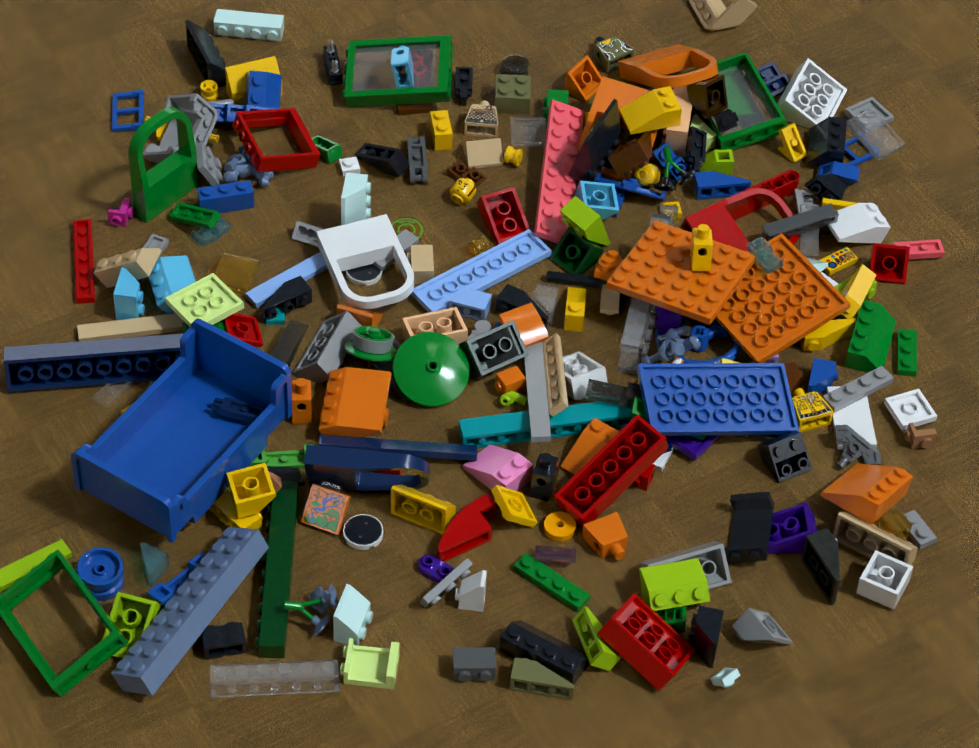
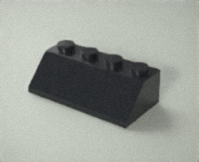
[185,20,226,87]
[499,620,590,685]

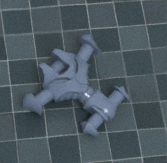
[224,145,274,187]
[643,324,701,364]

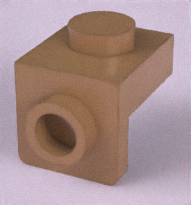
[905,422,937,449]

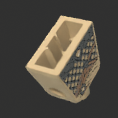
[464,100,498,138]

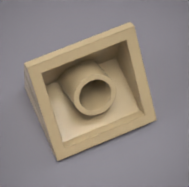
[462,138,503,169]

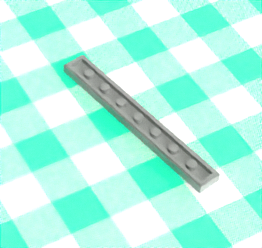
[524,341,551,443]

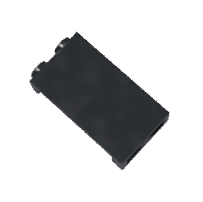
[724,491,775,563]

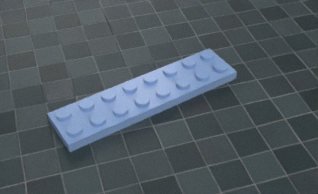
[411,229,552,313]

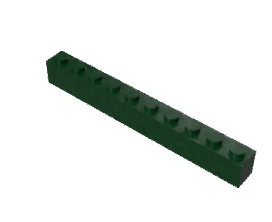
[255,481,298,659]

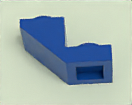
[652,142,688,181]
[817,161,860,186]

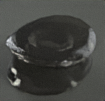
[499,55,530,75]

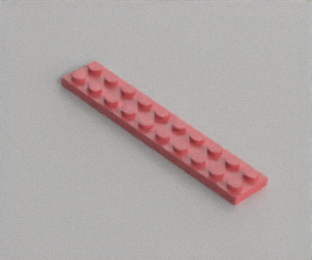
[534,99,584,244]

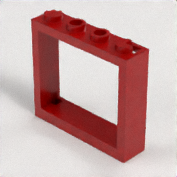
[233,108,320,172]

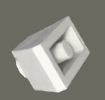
[455,570,487,612]

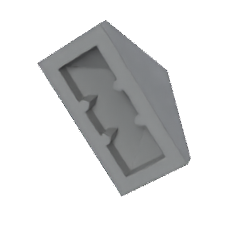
[292,221,324,247]

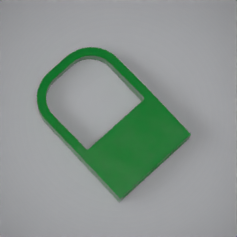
[128,107,199,223]

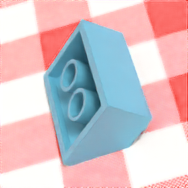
[149,255,196,314]

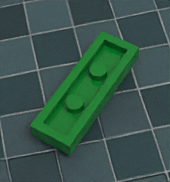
[169,202,221,229]
[897,328,917,377]

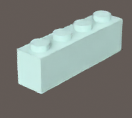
[213,9,284,41]

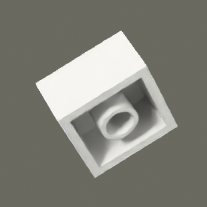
[856,550,913,610]

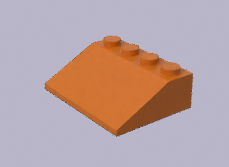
[318,367,392,437]
[820,463,913,525]

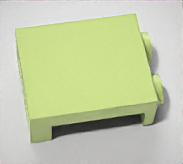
[340,638,400,689]

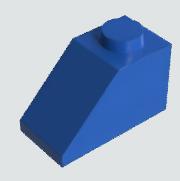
[807,358,839,394]

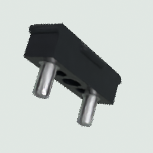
[323,40,343,85]

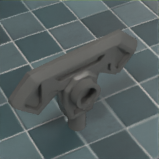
[834,425,882,470]

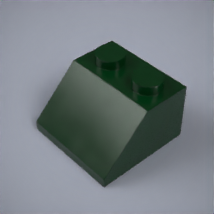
[549,227,604,274]

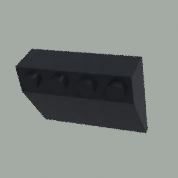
[568,99,621,182]

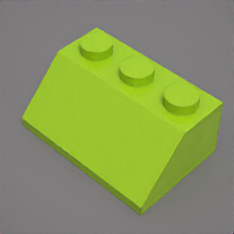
[639,558,710,611]

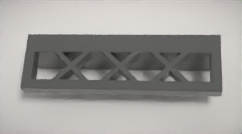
[762,203,839,242]

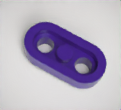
[418,555,454,584]

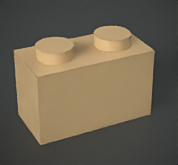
[407,245,434,284]

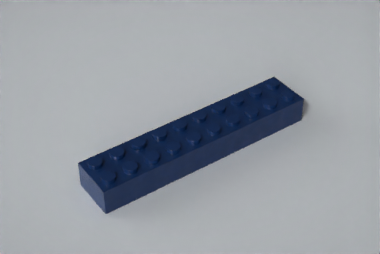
[4,334,183,392]

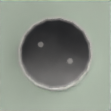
[346,264,383,286]
[343,514,383,550]

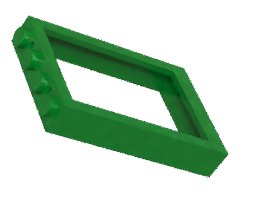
[0,549,129,697]

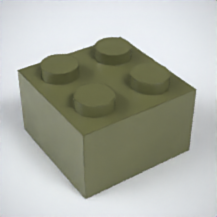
[495,74,531,114]

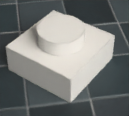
[339,157,360,176]

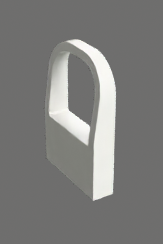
[316,214,414,309]

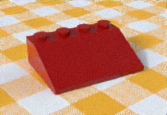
[597,593,696,691]

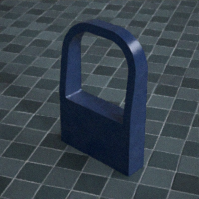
[304,444,430,493]

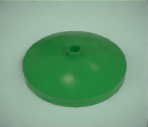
[392,332,469,408]

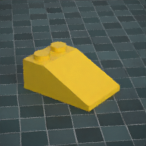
[619,86,682,135]

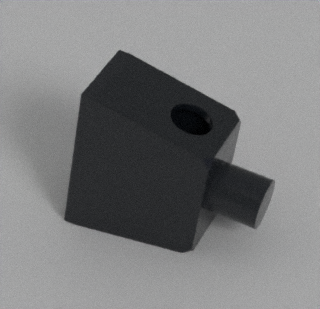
[529,453,559,502]

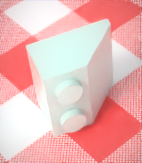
[333,584,373,645]

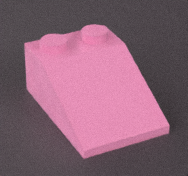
[462,444,534,491]

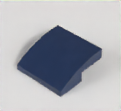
[744,61,790,97]

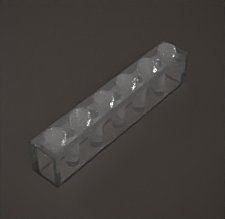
[210,660,339,698]

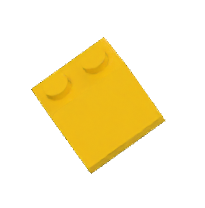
[226,463,276,518]

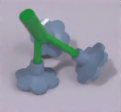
[282,584,339,637]

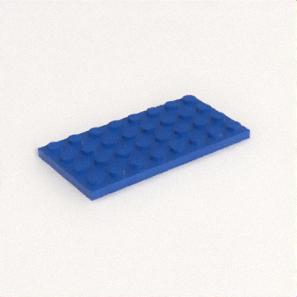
[636,363,799,436]

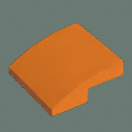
[498,302,549,347]

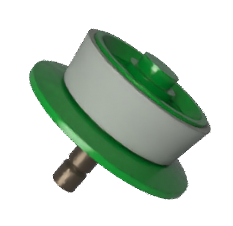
[344,326,397,370]

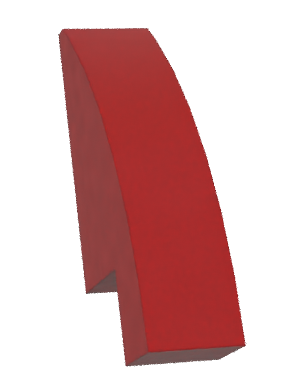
[437,493,497,562]

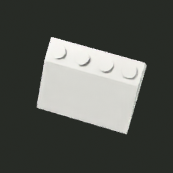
[777,58,847,129]

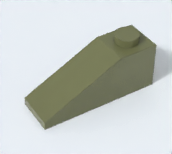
[510,658,574,700]

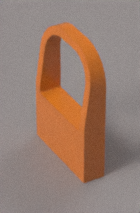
[617,44,718,89]
[578,76,659,182]

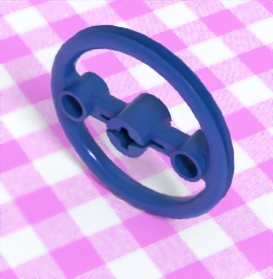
[655,317,742,363]

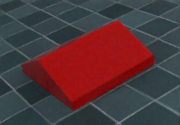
[223,313,263,348]

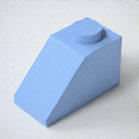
[449,290,492,321]

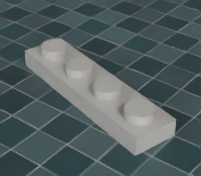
[822,366,894,413]

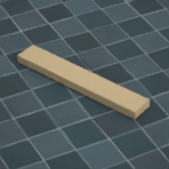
[77,313,184,341]
[542,333,568,417]

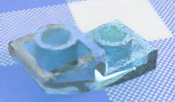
[191,217,232,246]
[746,236,783,274]

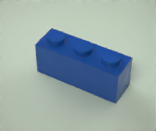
[197,180,254,213]

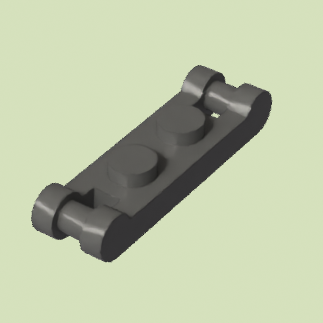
[407,136,428,184]

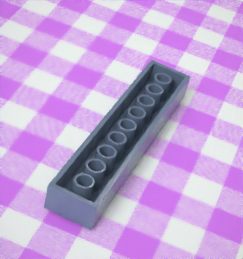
[111,527,269,696]

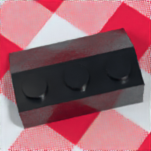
[807,117,847,166]

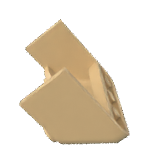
[688,0,758,31]

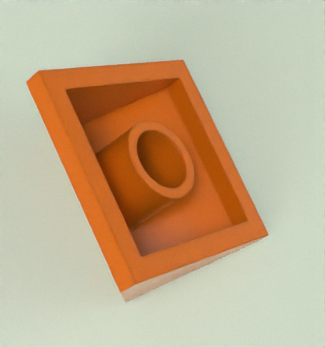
[564,55,602,102]
[337,304,383,327]

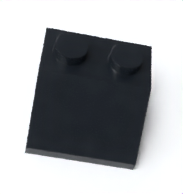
[689,606,724,668]

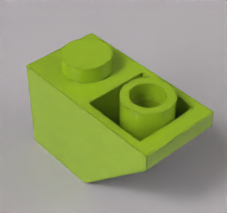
[700,149,734,176]

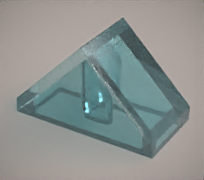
[140,542,169,587]

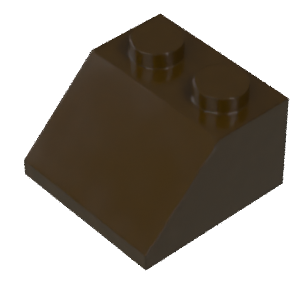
[687,74,728,119]

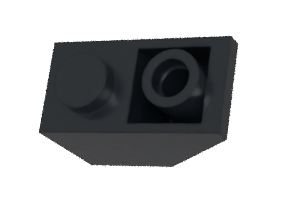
[804,175,847,201]

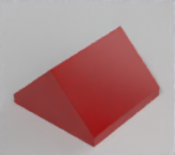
[869,243,910,283]

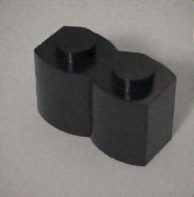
[200,622,247,659]

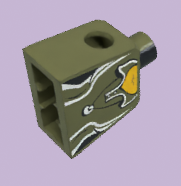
[594,36,634,73]

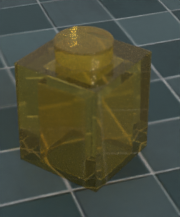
[879,509,912,540]

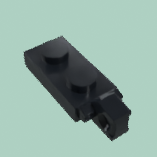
[455,67,473,105]
[687,126,707,175]

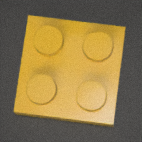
[491,485,538,528]

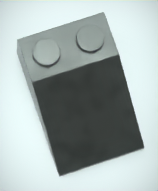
[459,320,529,380]
[801,528,840,605]

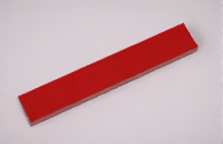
[73,219,95,304]

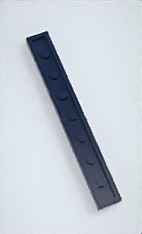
[319,435,477,461]

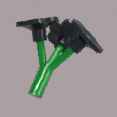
[654,146,696,192]

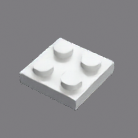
[884,389,937,431]

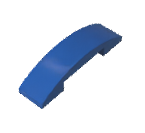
[147,552,206,606]

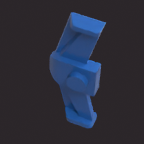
[595,173,667,201]

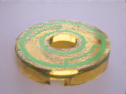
[391,217,425,242]

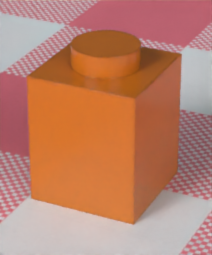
[495,366,526,395]

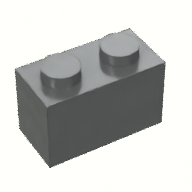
[452,647,496,682]

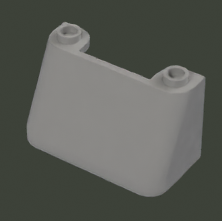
[143,93,218,163]

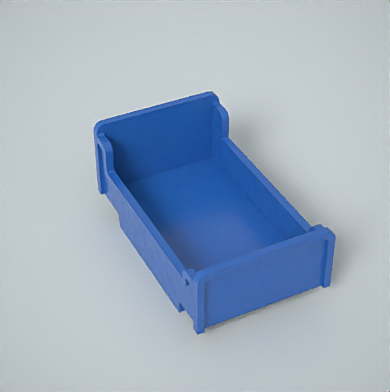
[71,318,292,543]

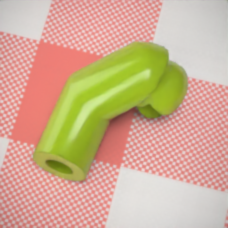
[499,391,528,406]

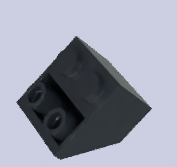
[757,432,813,483]

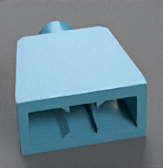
[391,45,414,89]

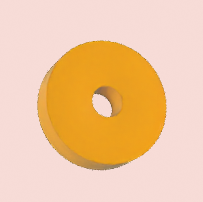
[544,511,576,542]

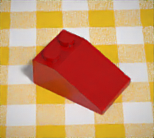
[476,187,530,245]

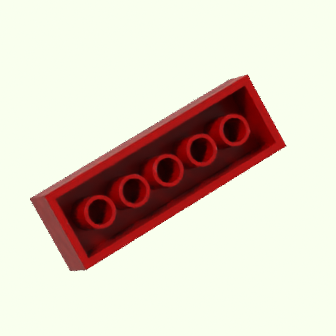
[554,414,668,527]

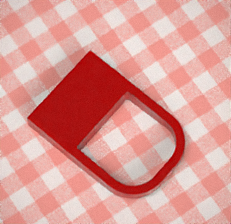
[681,188,799,253]

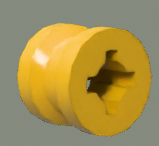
[200,80,218,102]
[503,146,523,166]

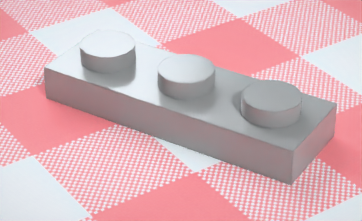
[420,558,473,608]

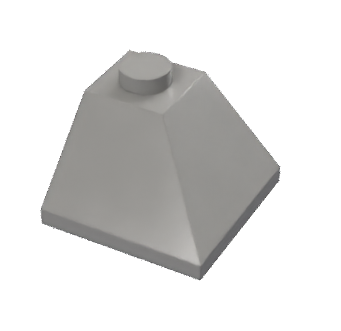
[732,608,793,645]

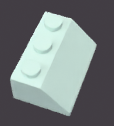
[341,173,371,225]

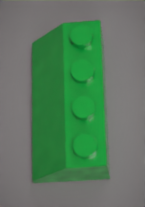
[844,300,896,373]

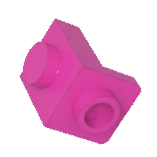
[107,198,134,227]

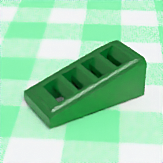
[312,135,343,164]
[655,606,686,631]

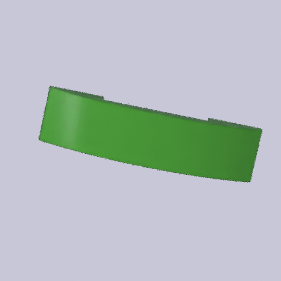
[248,444,319,469]

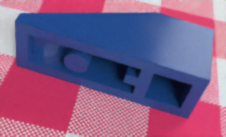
[692,171,751,200]

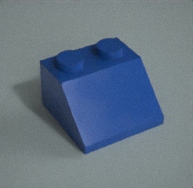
[245,71,282,109]

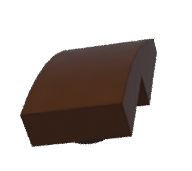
[446,160,486,187]

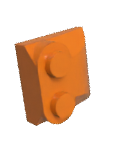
[594,250,624,281]

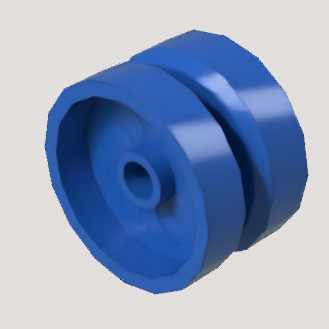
[77,547,124,601]

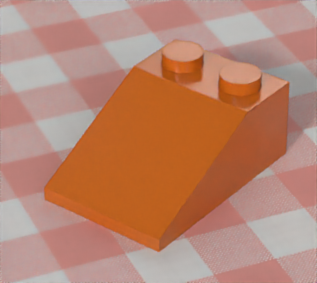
[560,418,619,476]

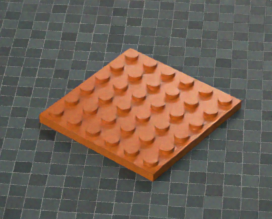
[606,220,756,325]
[715,233,850,363]

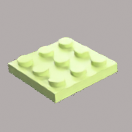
[165,273,245,327]

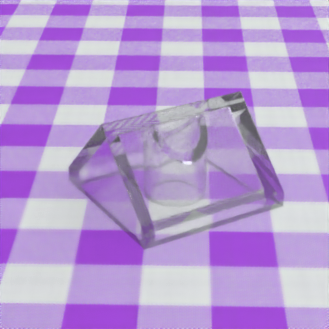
[510,117,546,147]

